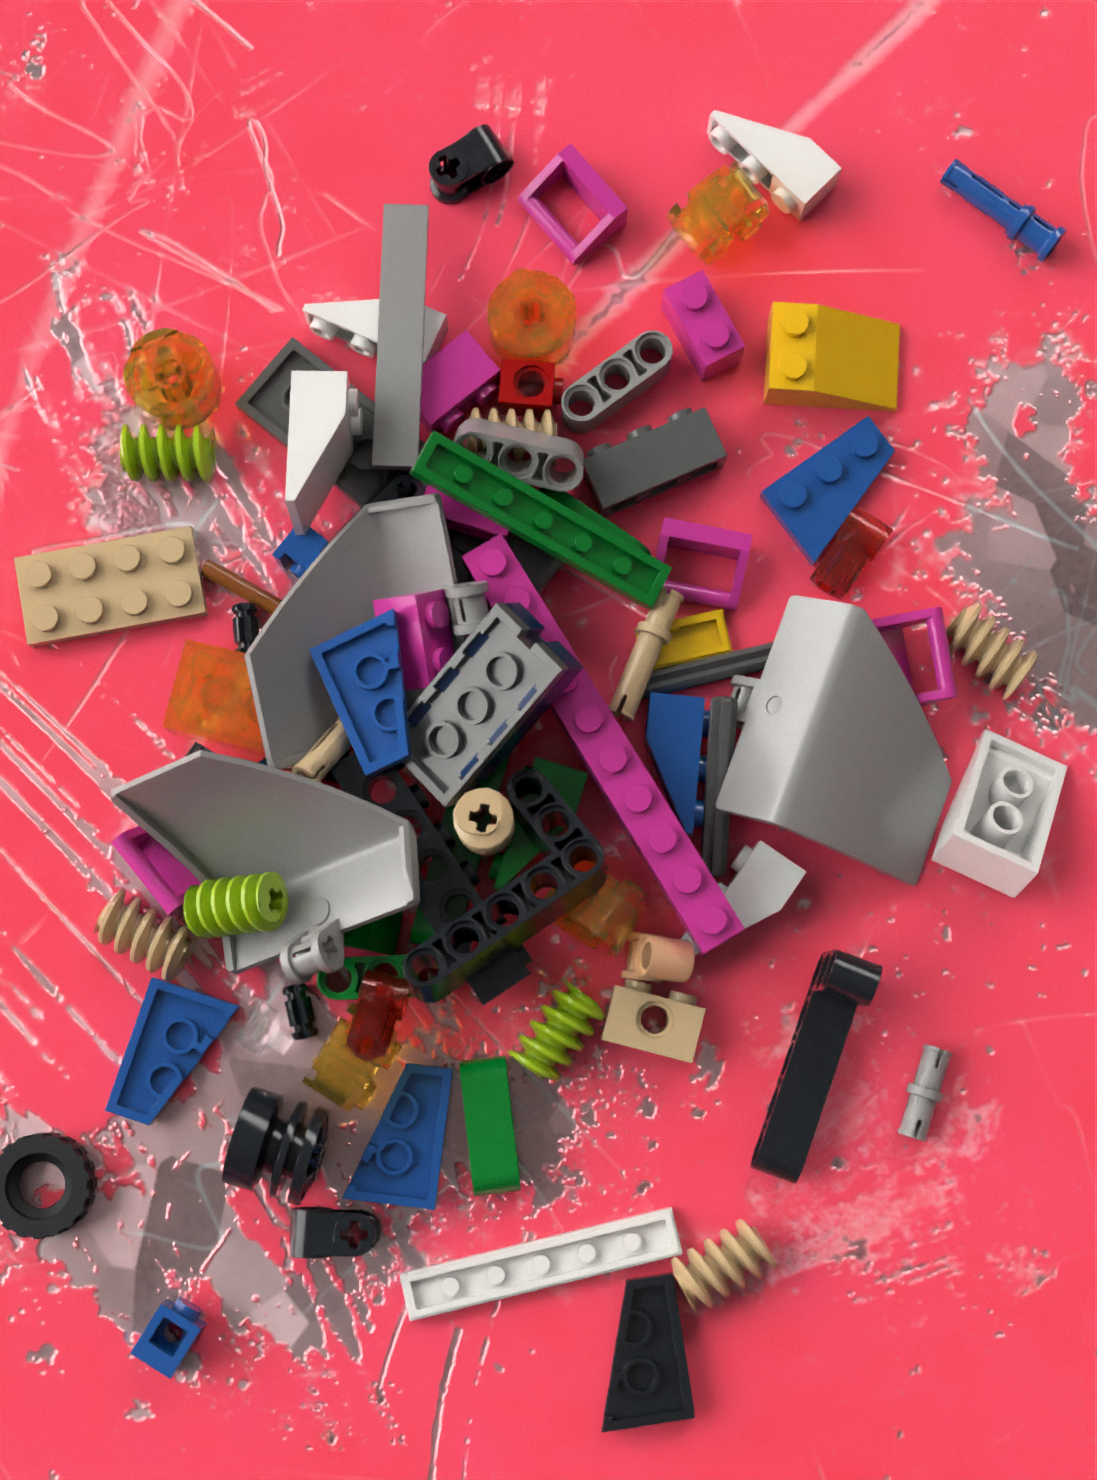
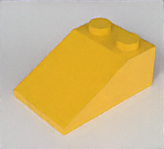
[763,301,900,412]

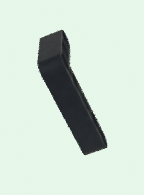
[403,769,607,1003]
[750,949,882,1184]

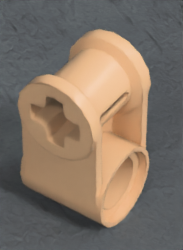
[621,932,695,983]

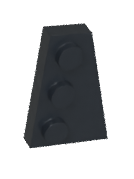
[601,1272,695,1433]

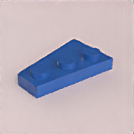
[759,416,895,566]
[309,609,412,778]
[105,977,241,1125]
[342,1063,453,1210]

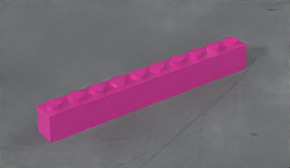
[461,533,745,957]

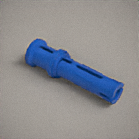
[940,159,1067,263]

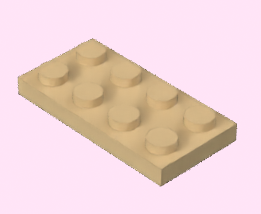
[14,526,208,648]

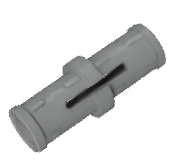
[897,1044,953,1142]

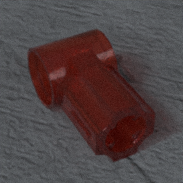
[810,505,893,600]
[346,969,411,1062]

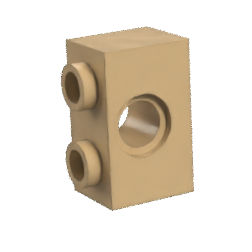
[600,979,706,1063]

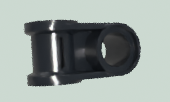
[429,124,514,204]
[289,1207,381,1258]

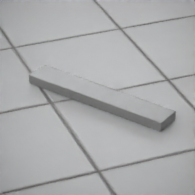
[372,204,429,471]

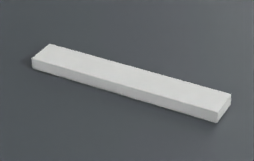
[399,1206,683,1321]

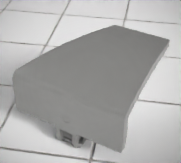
[244,493,489,769]
[716,595,952,886]
[111,750,420,985]

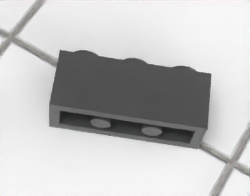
[583,407,727,518]

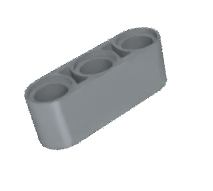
[561,330,673,434]
[454,418,584,492]

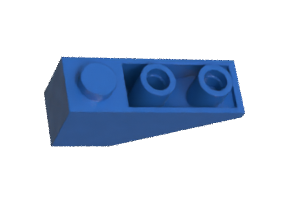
[644,692,710,838]

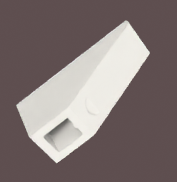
[707,110,842,221]
[302,299,448,363]
[680,840,806,955]

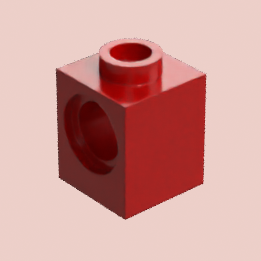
[498,358,563,418]

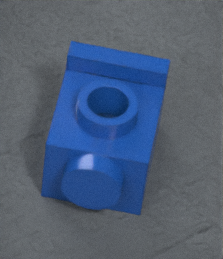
[272,527,328,579]
[130,1297,207,1379]

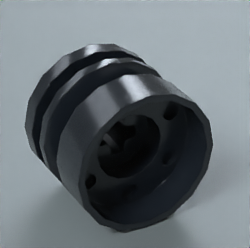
[222,1086,330,1206]

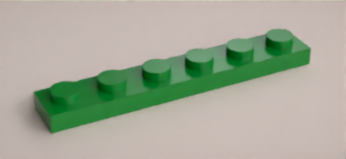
[409,431,672,609]

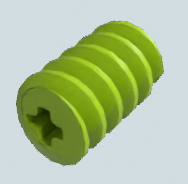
[120,424,217,482]
[183,871,289,939]
[507,977,606,1081]

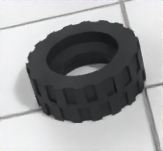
[0,1132,97,1239]

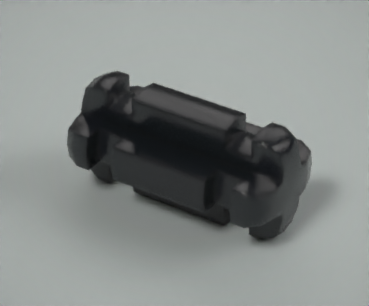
[231,603,259,658]
[282,983,318,1040]

